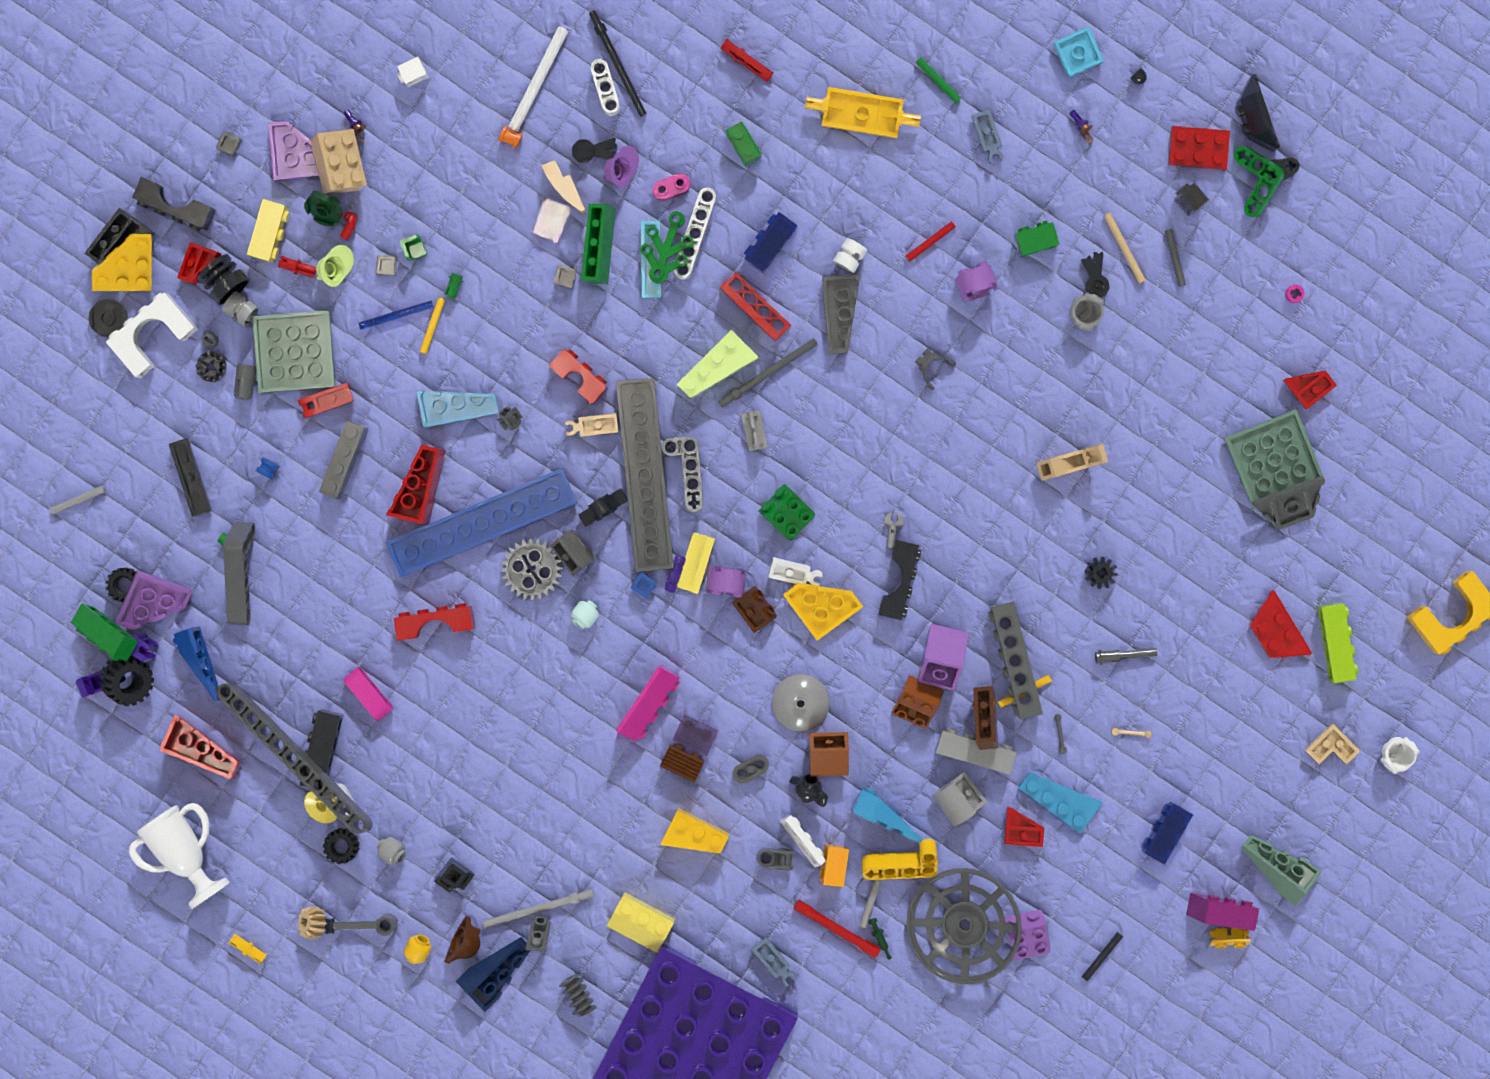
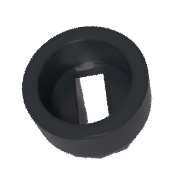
[1130,68,1147,85]

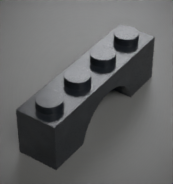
[132,177,216,232]
[878,540,921,620]

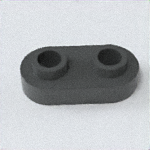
[733,755,769,783]

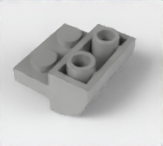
[932,771,987,826]

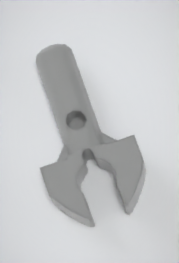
[884,511,904,548]

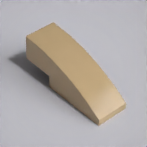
[542,160,586,214]

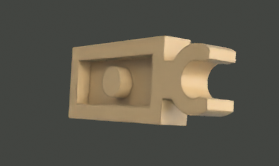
[565,413,619,437]

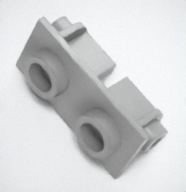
[741,410,768,451]

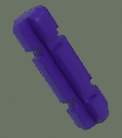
[665,555,686,593]

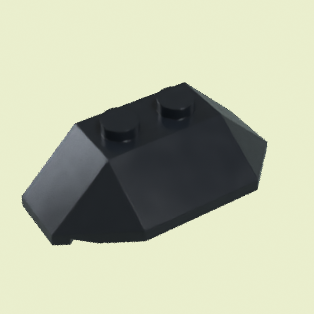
[1235,74,1280,152]

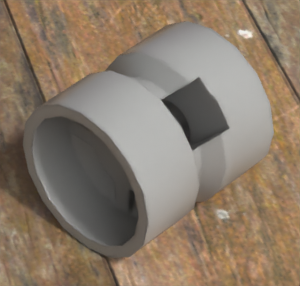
[222,291,259,327]

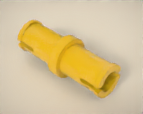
[228,933,267,964]

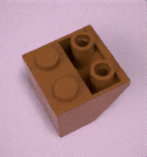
[891,675,944,729]
[808,732,849,777]

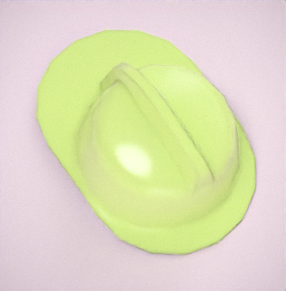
[316,245,354,287]

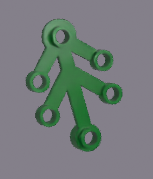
[640,211,694,284]

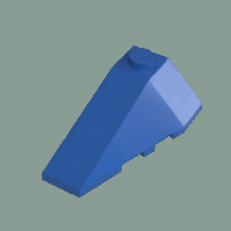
[173,626,220,701]

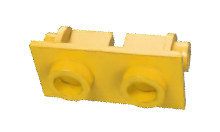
[1209,928,1251,949]

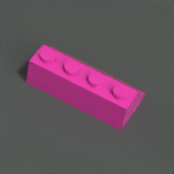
[616,664,680,742]

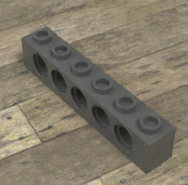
[988,601,1043,720]

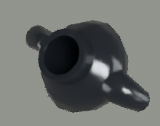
[789,774,828,807]

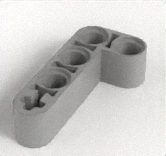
[662,437,703,512]

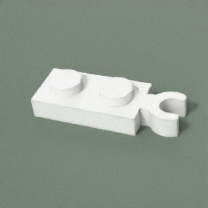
[768,557,822,586]

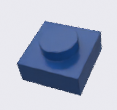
[631,572,657,599]

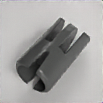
[234,364,256,400]

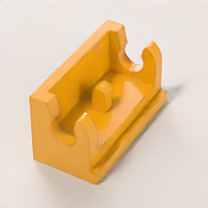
[819,844,849,887]

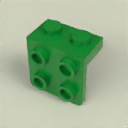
[758,484,815,541]

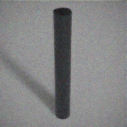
[1082,932,1123,982]

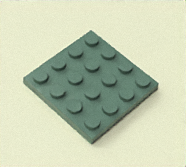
[252,310,336,393]
[1224,409,1325,509]

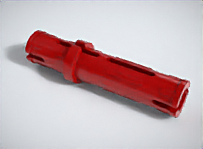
[720,39,774,83]

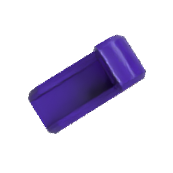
[75,670,126,698]

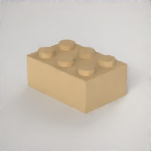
[310,129,367,195]

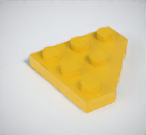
[91,234,152,291]
[783,583,863,641]

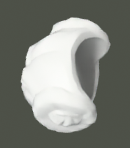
[1381,737,1420,774]

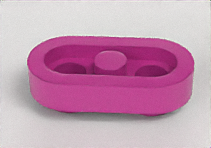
[653,174,690,201]

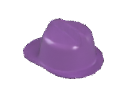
[603,145,639,188]

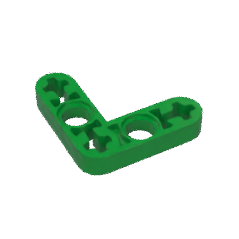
[1234,146,1284,217]

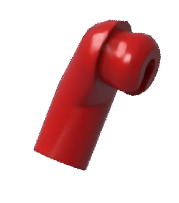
[340,211,358,240]

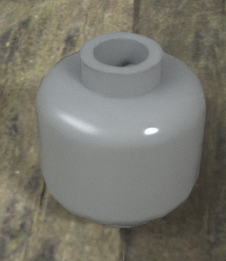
[377,837,406,865]

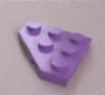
[268,121,319,181]
[115,570,193,630]

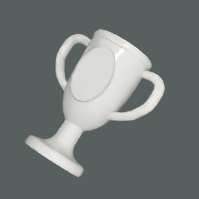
[129,803,230,909]

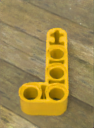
[861,839,938,880]

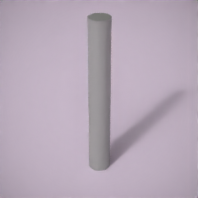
[50,485,106,515]
[859,880,882,928]

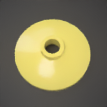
[304,791,337,823]

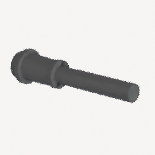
[1095,649,1157,665]

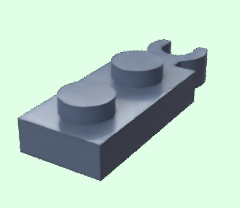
[971,109,1003,164]
[751,936,797,987]

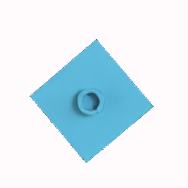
[1053,26,1104,78]

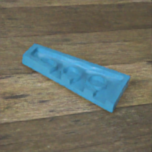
[416,390,499,428]
[1018,772,1103,833]

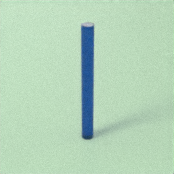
[358,300,434,330]

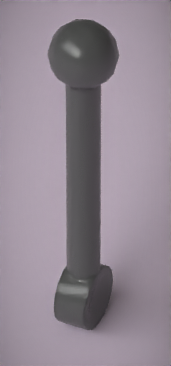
[1054,714,1067,754]

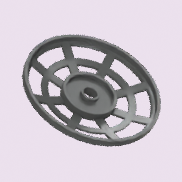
[907,868,1022,984]

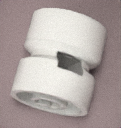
[833,238,868,274]

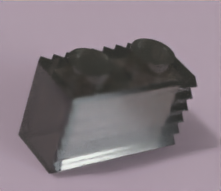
[1174,182,1209,216]

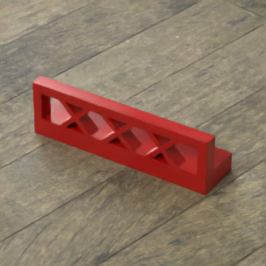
[720,272,791,342]

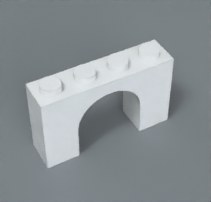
[106,292,198,378]

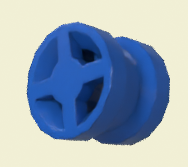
[255,457,280,480]

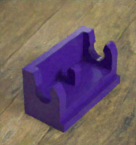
[131,633,159,662]

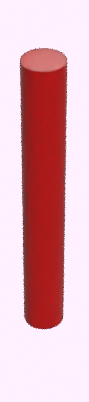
[905,221,956,262]

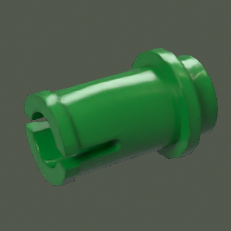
[444,273,463,298]

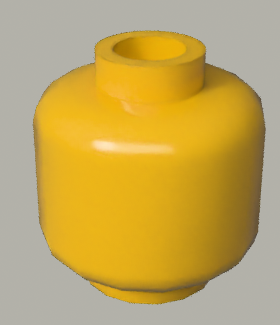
[403,934,432,964]

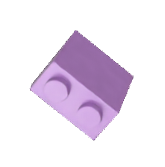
[917,624,968,691]

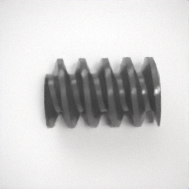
[559,973,596,1017]

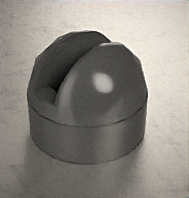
[202,332,218,348]

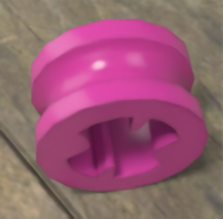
[1285,285,1305,303]

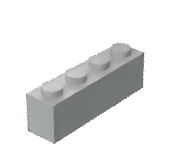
[935,728,1017,775]

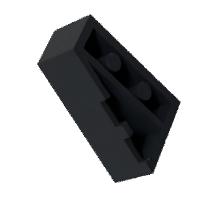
[84,208,155,265]

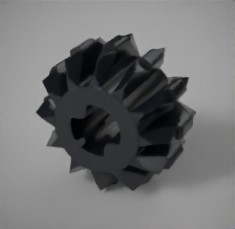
[1084,557,1118,589]

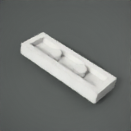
[780,815,826,867]

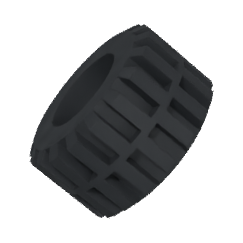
[99,655,154,706]

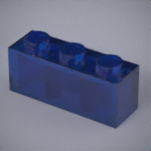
[744,212,798,273]
[1141,801,1193,865]

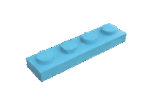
[641,221,661,298]

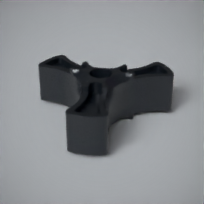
[578,488,628,527]

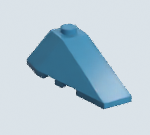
[851,787,923,843]

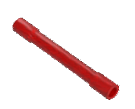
[793,899,881,958]

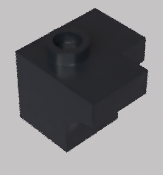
[434,857,474,893]

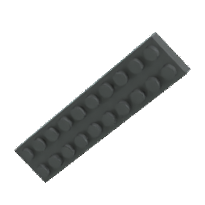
[616,377,674,572]

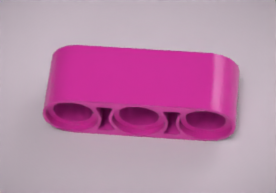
[343,667,393,721]

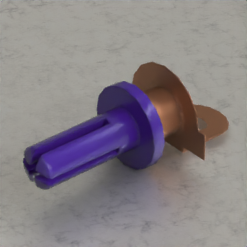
[343,110,366,143]
[1069,110,1093,143]

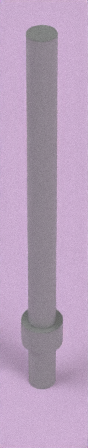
[483,889,595,928]

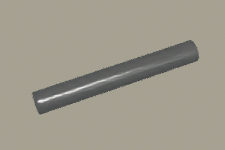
[1165,229,1186,287]

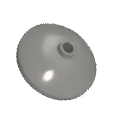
[772,674,829,731]

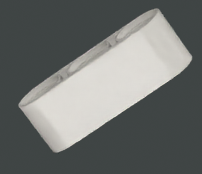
[591,59,620,116]

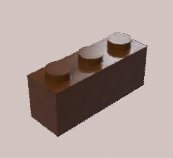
[973,686,998,750]

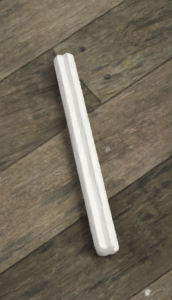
[509,26,568,132]

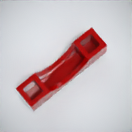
[393,603,475,641]

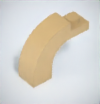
[1036,444,1108,481]

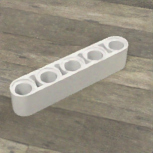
[674,188,716,280]

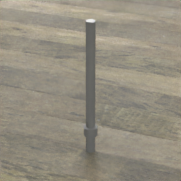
[718,338,818,408]

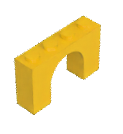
[1406,571,1490,655]

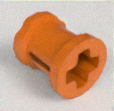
[498,126,523,149]

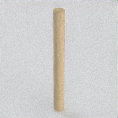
[1104,213,1146,284]

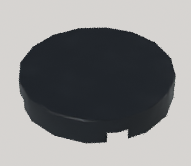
[88,299,128,338]

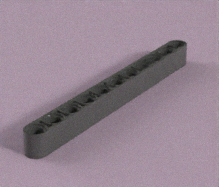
[216,683,373,834]

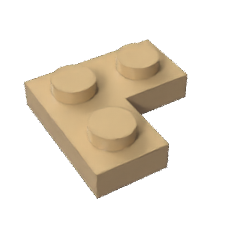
[1305,723,1360,765]

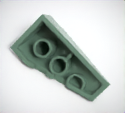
[1241,835,1322,906]

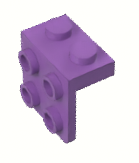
[1005,909,1051,960]

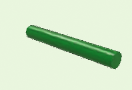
[916,57,961,103]

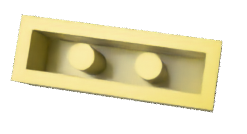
[247,199,290,263]

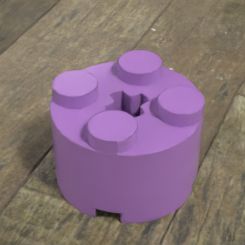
[955,261,999,302]
[706,566,747,597]

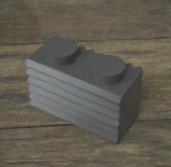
[550,529,595,575]

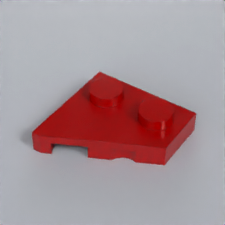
[177,242,222,285]
[1283,371,1337,410]
[1004,806,1044,847]

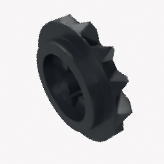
[195,351,227,382]

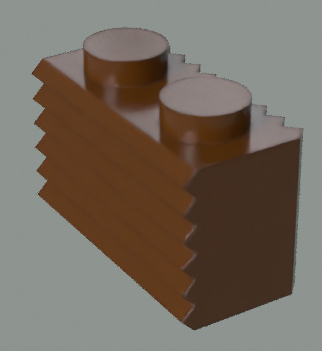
[660,743,705,782]

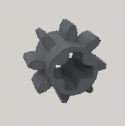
[497,407,523,430]

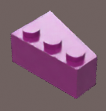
[1186,892,1260,931]

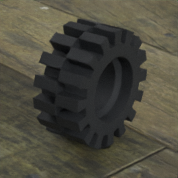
[105,568,137,602]
[323,828,360,864]

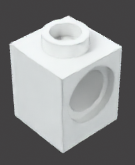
[397,57,429,87]

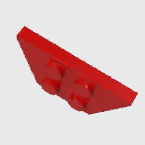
[1249,590,1312,658]

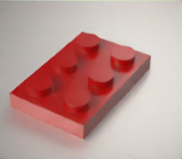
[1168,126,1230,170]

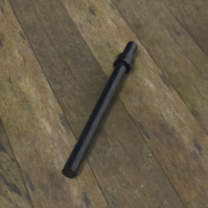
[589,10,647,117]

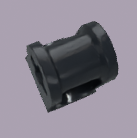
[1260,157,1300,178]

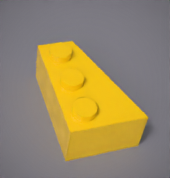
[660,808,729,853]

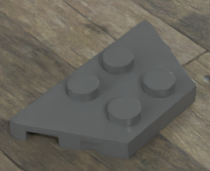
[1252,476,1325,530]

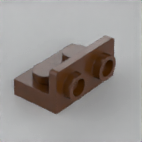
[732,586,777,633]

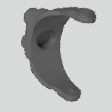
[915,348,956,390]

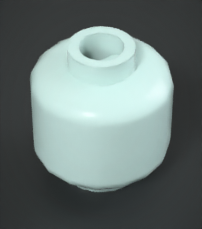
[571,600,599,630]

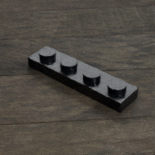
[169,438,212,517]

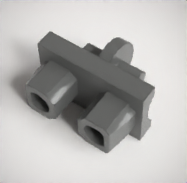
[526,916,551,953]

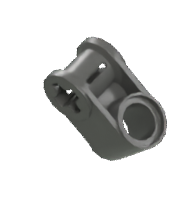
[757,848,794,870]

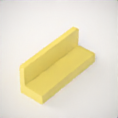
[677,532,715,594]

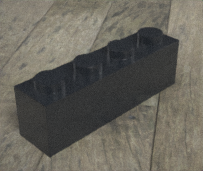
[298,709,343,789]

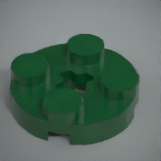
[304,191,343,226]

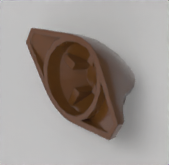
[444,916,481,964]

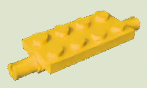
[805,87,921,139]

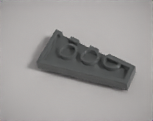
[822,274,860,354]

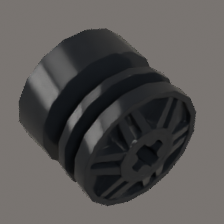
[197,254,250,305]

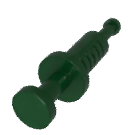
[868,918,892,960]

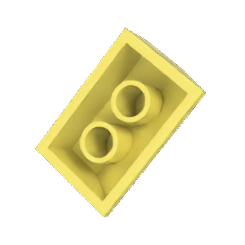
[606,892,675,953]

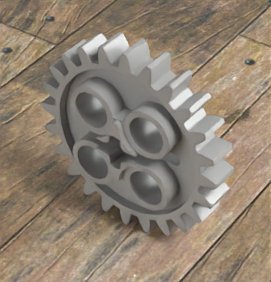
[501,538,563,600]

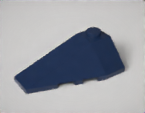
[455,937,530,1012]

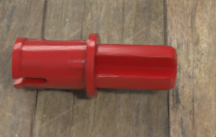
[278,256,317,278]

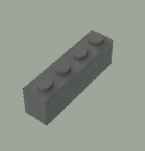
[319,420,368,499]

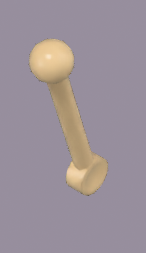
[1111,727,1152,738]

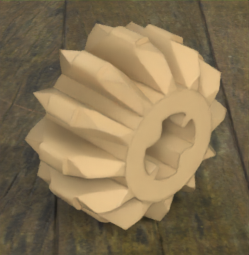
[297,906,327,940]

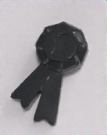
[572,138,618,163]
[1081,252,1110,297]

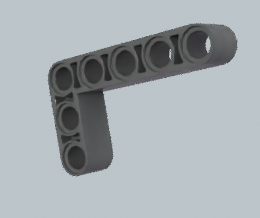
[223,522,255,625]

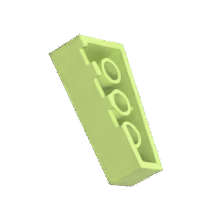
[677,330,759,399]

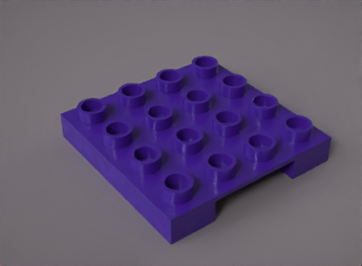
[592,944,798,1079]

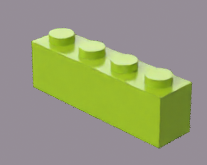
[1317,603,1358,683]

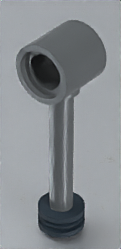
[325,913,398,936]

